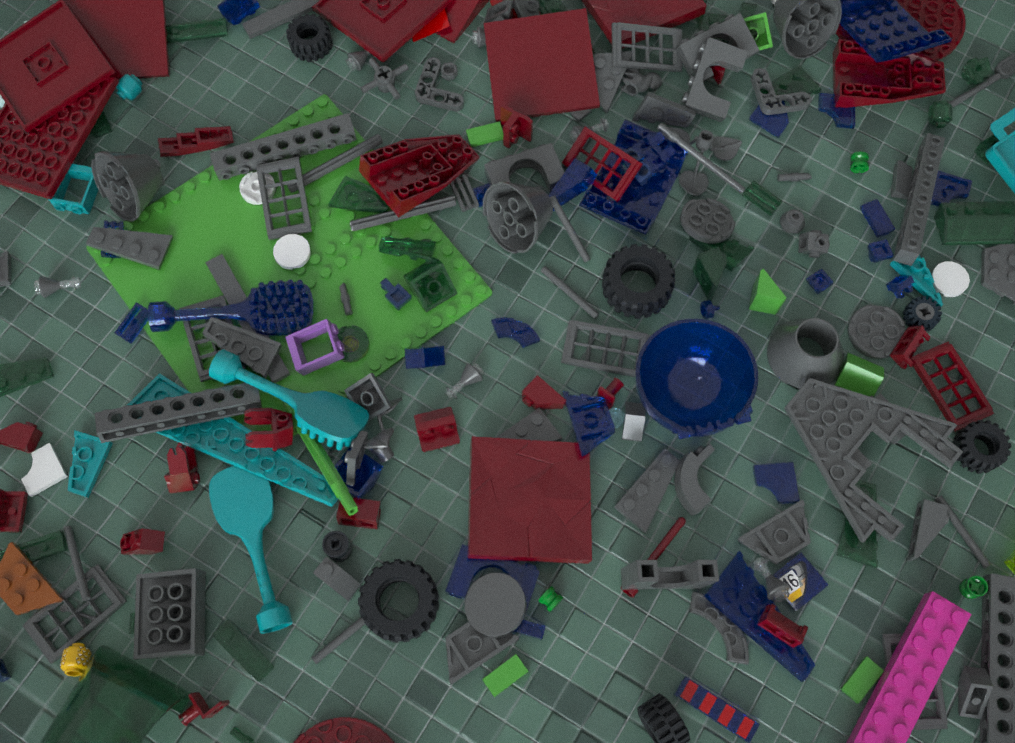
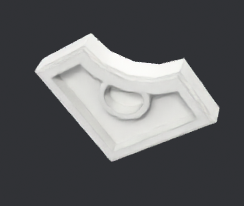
[21,443,68,497]

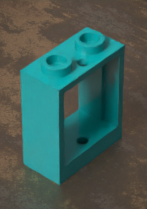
[48,164,98,214]

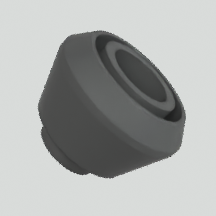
[780,209,805,234]

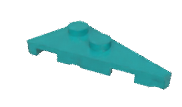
[890,254,943,307]

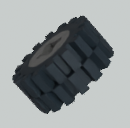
[903,296,942,332]

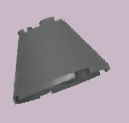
[773,0,842,59]
[91,151,165,222]
[483,181,555,254]

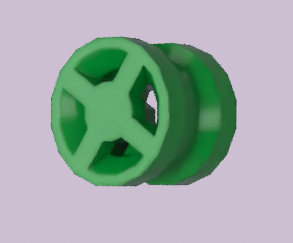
[850,152,869,173]
[538,586,564,612]

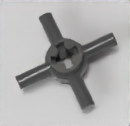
[360,57,409,100]

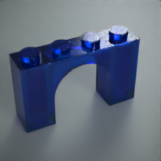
[445,544,540,621]

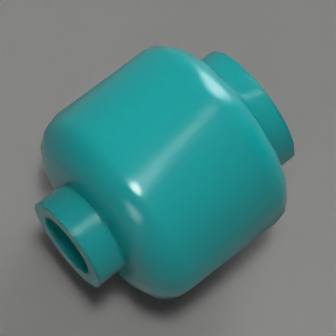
[116,74,142,101]

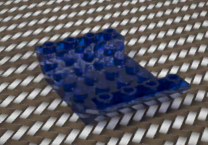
[840,0,952,63]
[579,120,688,235]

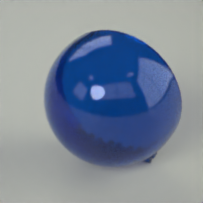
[635,319,758,440]

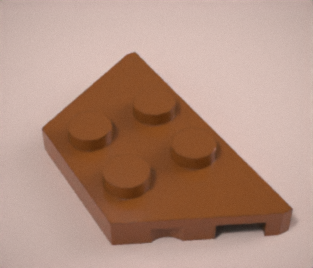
[0,542,64,615]

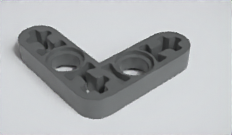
[415,57,464,112]
[751,68,812,115]

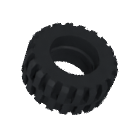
[602,244,676,319]
[358,559,439,643]

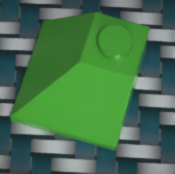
[743,12,773,51]

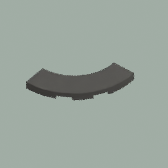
[689,591,749,665]

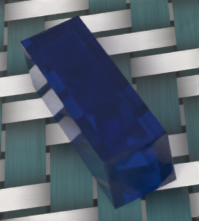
[511,620,546,640]

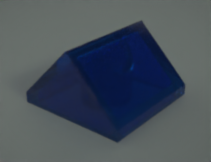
[335,446,384,499]

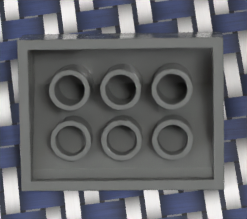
[133,568,206,660]

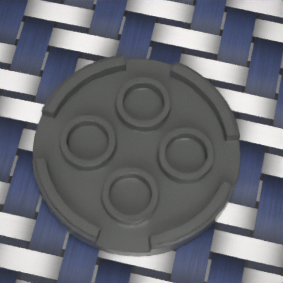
[680,198,735,244]
[848,305,905,359]
[465,573,527,637]

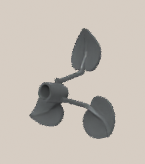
[660,127,742,196]
[328,397,402,463]

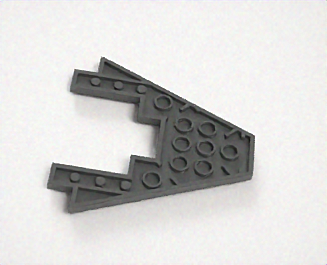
[784,378,963,543]

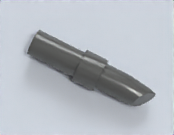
[777,172,812,182]
[339,283,353,316]

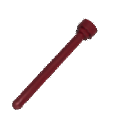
[620,517,686,598]

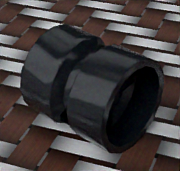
[322,531,353,562]

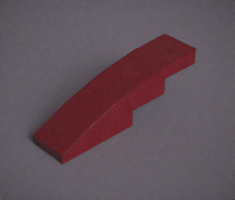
[158,126,234,157]

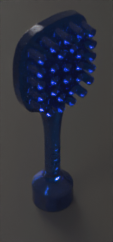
[148,279,314,336]

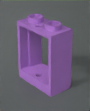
[286,319,345,376]

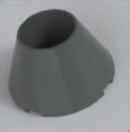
[767,318,844,390]

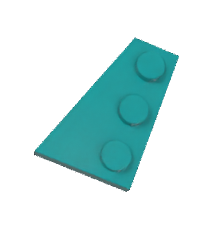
[67,430,113,498]

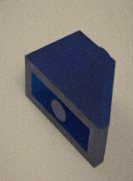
[405,346,445,369]

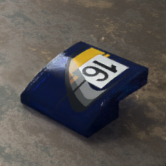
[773,552,829,611]

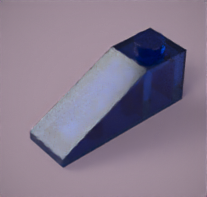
[548,158,597,211]

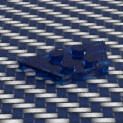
[563,391,615,456]

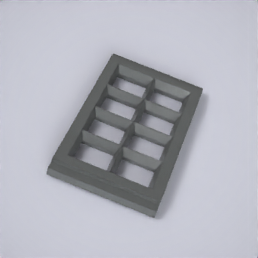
[612,22,682,72]
[256,157,312,240]
[179,295,246,382]
[561,320,651,378]
[22,564,127,664]
[882,633,948,730]

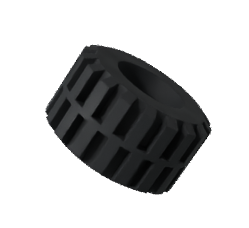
[286,13,333,62]
[952,420,1012,474]
[637,693,690,743]

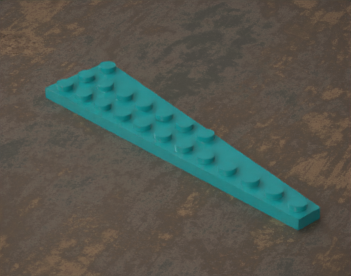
[127,373,338,507]

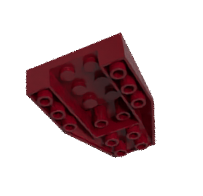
[833,39,946,109]
[359,134,480,218]

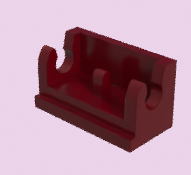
[890,326,930,369]
[336,498,381,529]
[757,604,808,648]

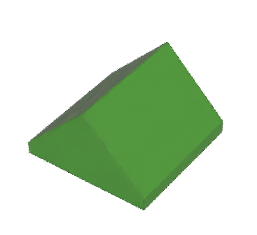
[749,268,786,315]
[834,353,884,397]

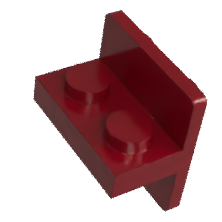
[501,104,533,149]
[414,407,460,452]

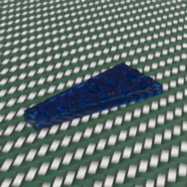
[704,551,815,682]

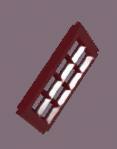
[562,127,643,202]
[910,341,995,432]

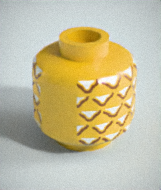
[60,643,92,677]

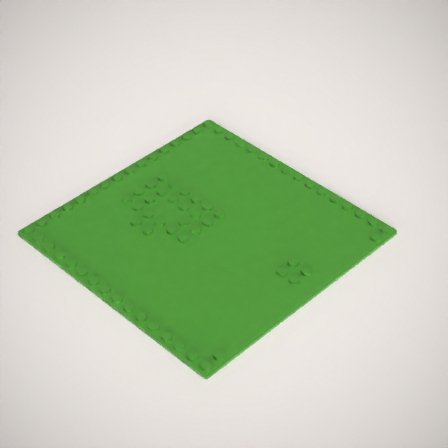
[86,94,492,437]

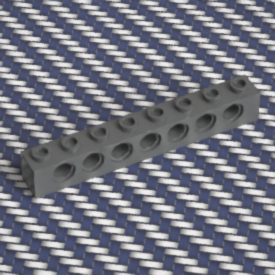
[210,113,357,181]
[893,133,945,266]
[95,382,262,443]
[980,573,1015,743]

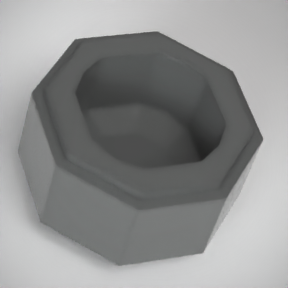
[441,62,458,80]

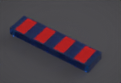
[674,676,760,743]

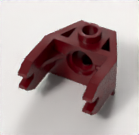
[244,408,293,451]
[164,442,200,493]

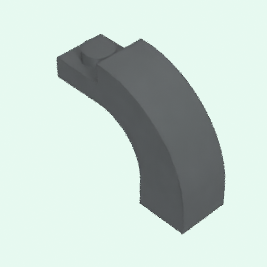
[674,444,715,516]

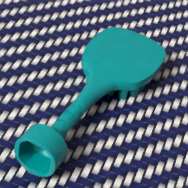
[209,349,369,451]
[209,466,293,634]

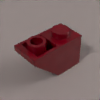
[120,528,165,555]

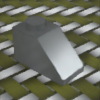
[313,557,361,601]
[958,666,993,719]

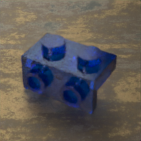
[217,0,260,26]

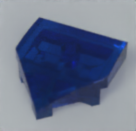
[749,101,789,138]

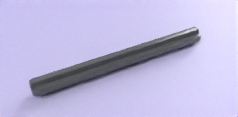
[287,134,383,193]
[350,195,456,231]

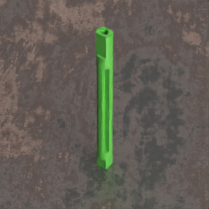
[283,401,358,516]

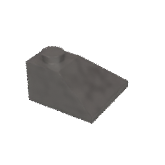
[344,372,392,421]

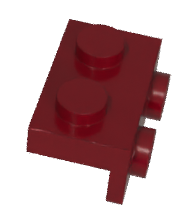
[0,489,28,533]

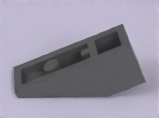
[907,499,950,561]

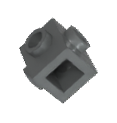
[798,230,830,258]

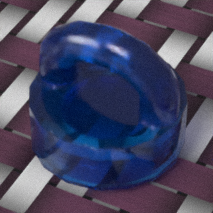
[700,300,720,319]

